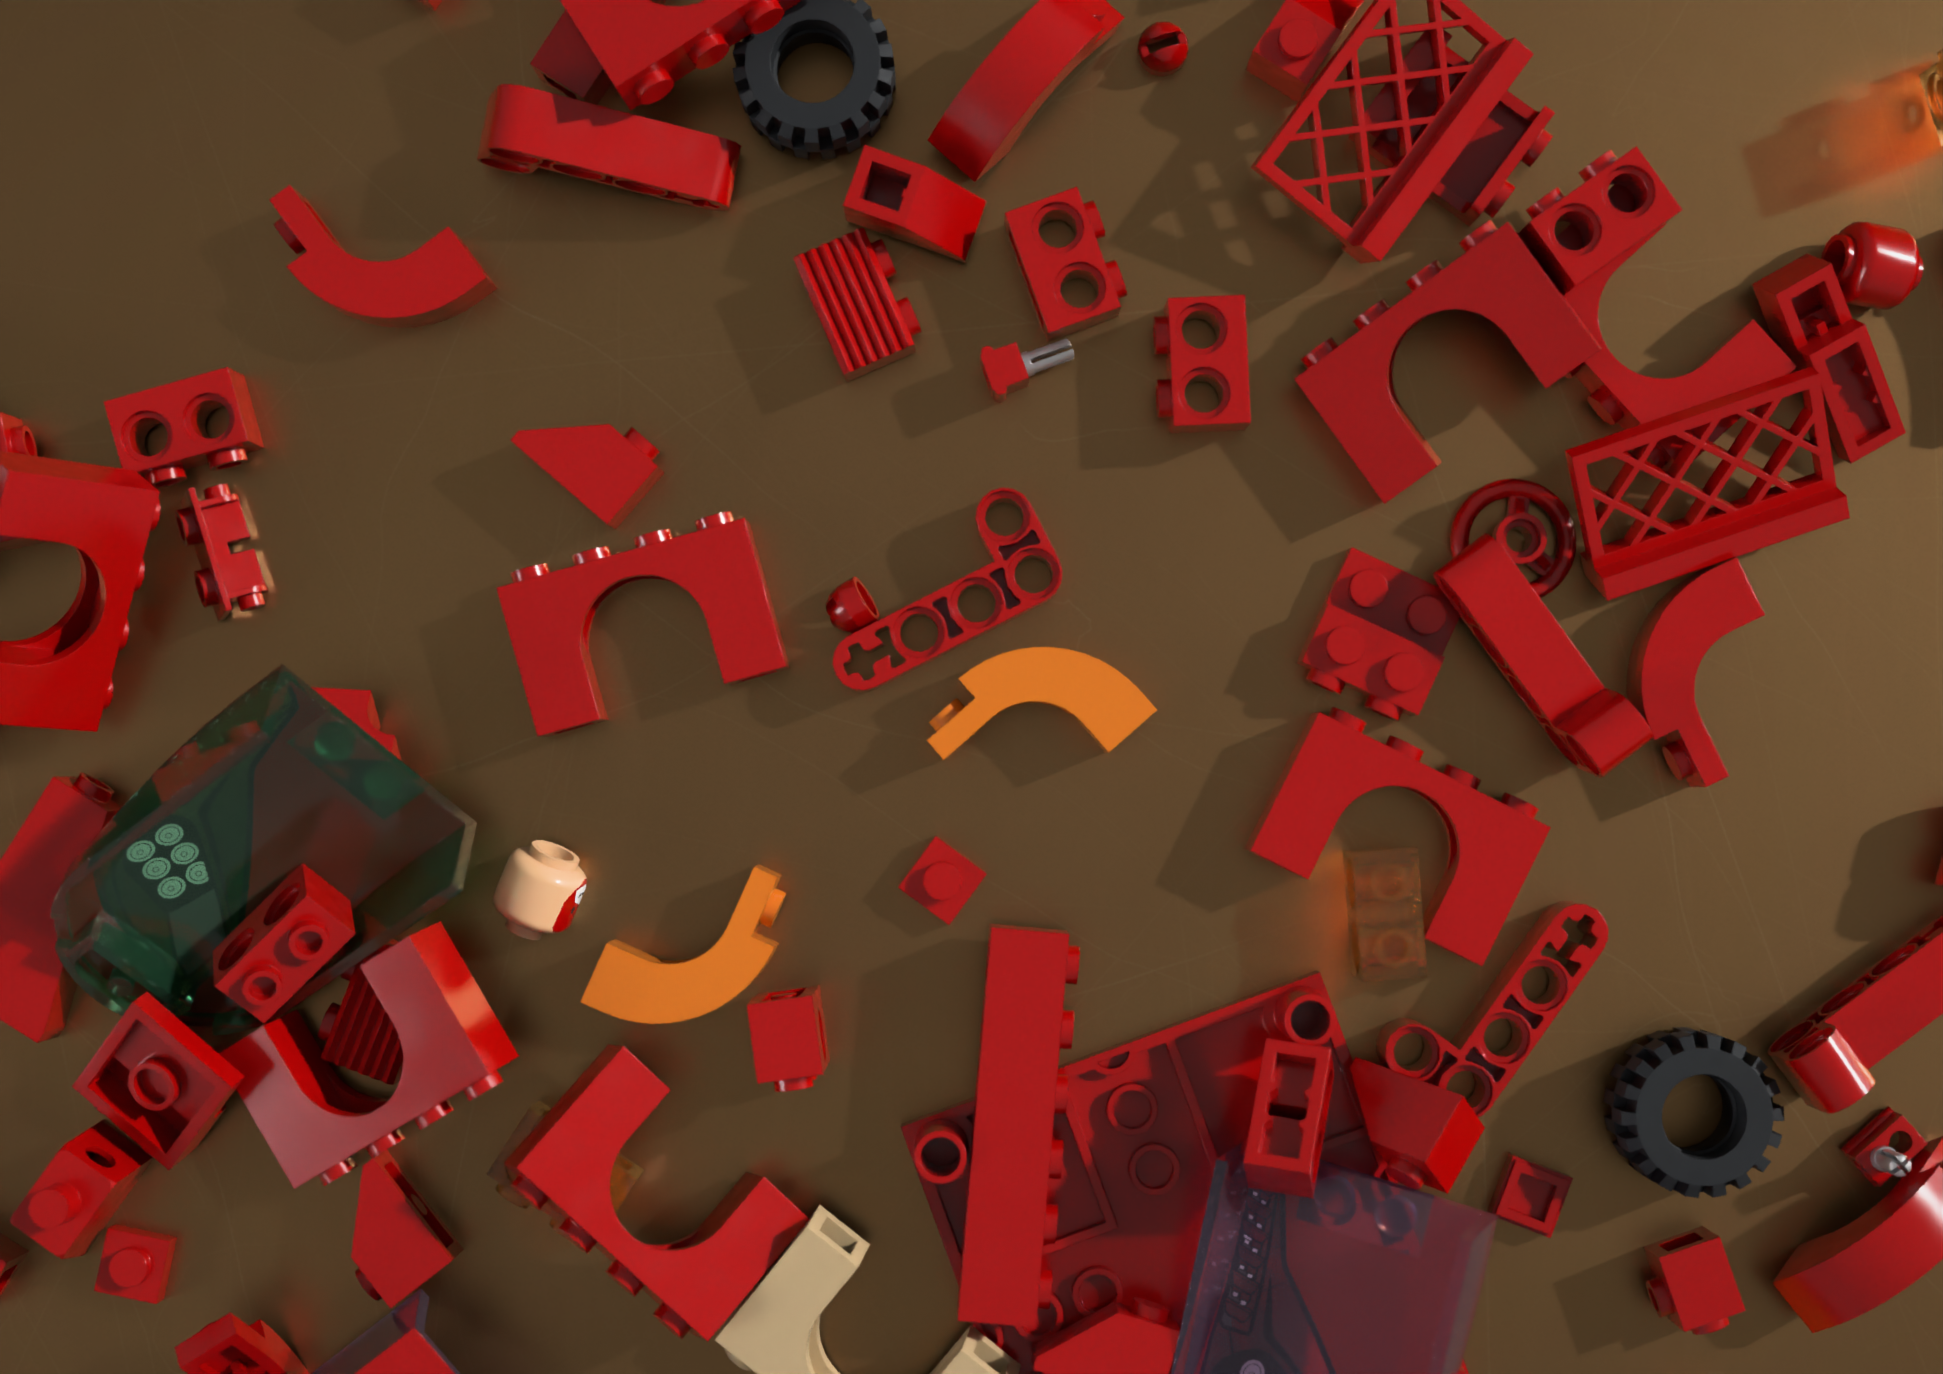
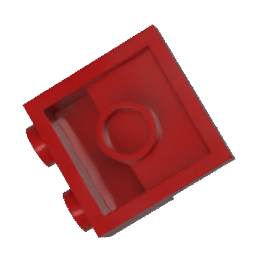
[1296,547,1460,722]
[72,992,245,1170]

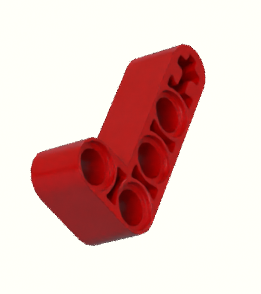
[477,84,741,211]
[832,487,1063,692]
[1433,533,1653,778]
[1376,901,1608,1117]
[1767,914,1943,1114]

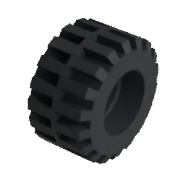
[732,0,896,160]
[1603,1027,1784,1198]

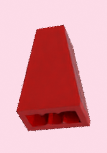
[0,772,125,1043]

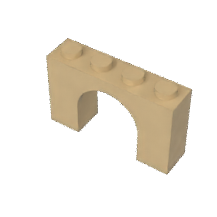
[715,1205,1021,1374]

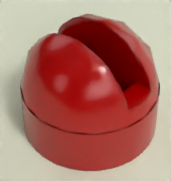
[1137,22,1188,76]
[825,576,880,633]

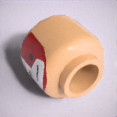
[493,840,587,940]

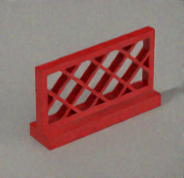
[1251,0,1534,264]
[1565,367,1850,601]

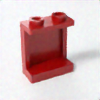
[1348,30,1555,227]

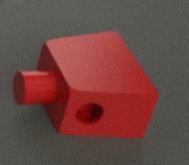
[10,1119,154,1259]

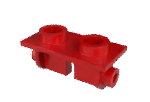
[175,484,268,622]

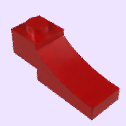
[1752,253,1906,464]

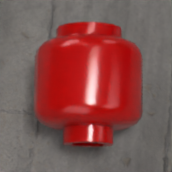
[1821,222,1923,310]

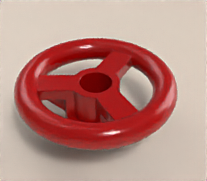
[1450,478,1577,598]

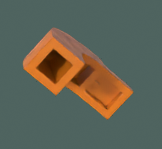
[927,647,1157,760]
[580,865,786,1024]

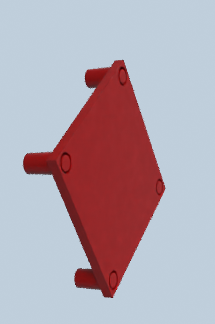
[901,971,1469,1374]

